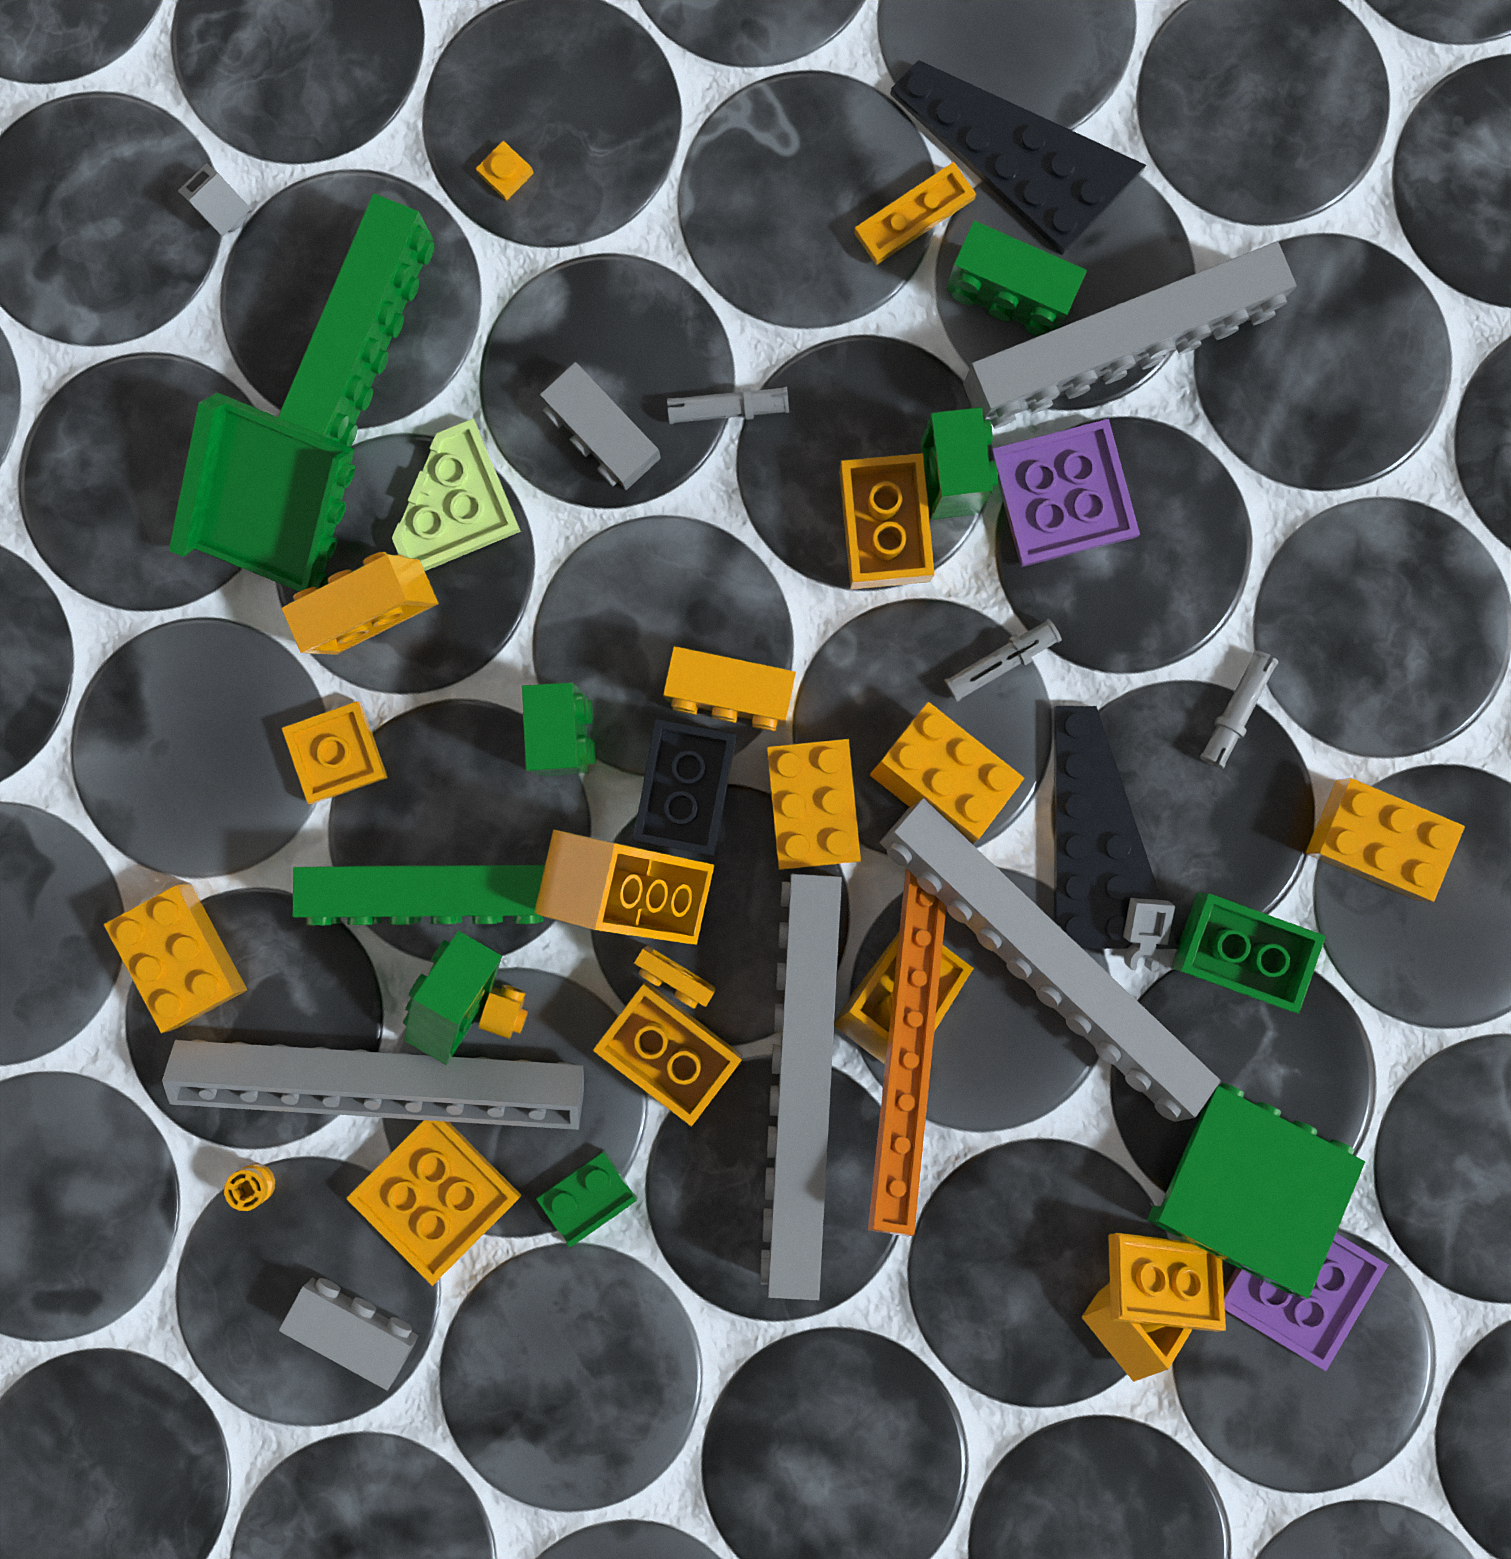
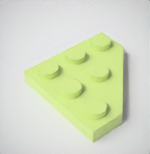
[392,418,521,571]

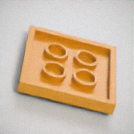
[346,1120,521,1286]

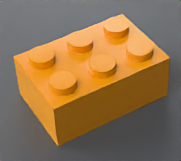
[839,453,935,590]
[281,552,439,655]
[664,646,796,732]
[870,702,1025,844]
[767,739,861,870]
[1305,778,1465,902]
[104,884,247,1033]
[593,981,742,1127]

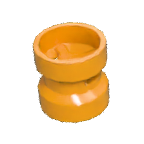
[224,1163,275,1211]

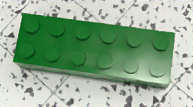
[278,193,435,447]
[293,865,545,925]

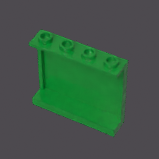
[169,392,355,592]
[1146,1083,1366,1299]

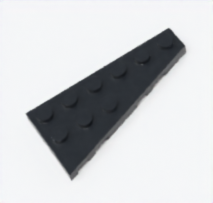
[890,60,1146,255]
[1054,706,1178,949]

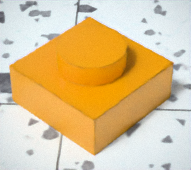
[476,141,534,201]

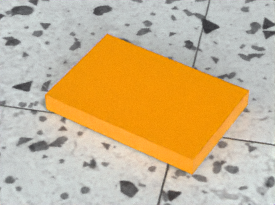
[1108,1233,1226,1332]

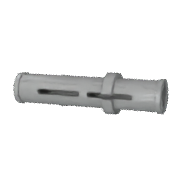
[667,386,789,424]
[944,619,1061,702]
[1200,651,1278,769]

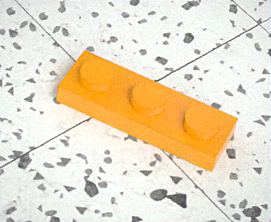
[854,162,976,265]

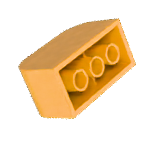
[534,829,714,945]

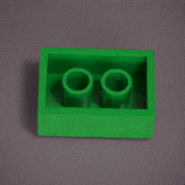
[946,220,1087,337]
[920,407,998,520]
[522,682,596,777]
[1171,892,1326,1014]
[402,930,502,1065]

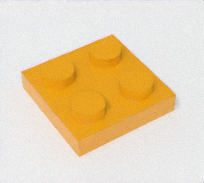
[282,701,388,805]
[634,945,716,1008]

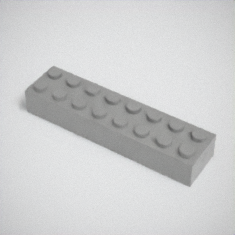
[963,241,1297,429]

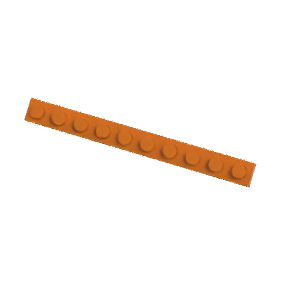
[868,868,946,1237]

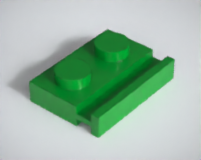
[536,1150,638,1248]

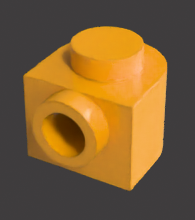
[479,985,528,1039]

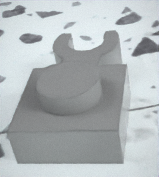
[1123,898,1175,971]

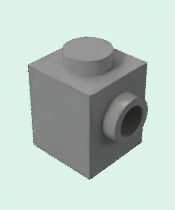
[178,163,251,237]

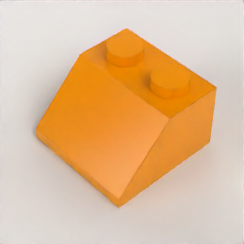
[1082,1283,1192,1382]

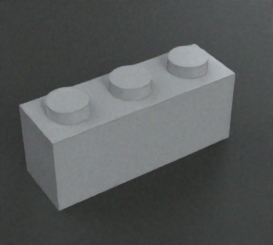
[540,362,661,490]
[279,1277,419,1391]

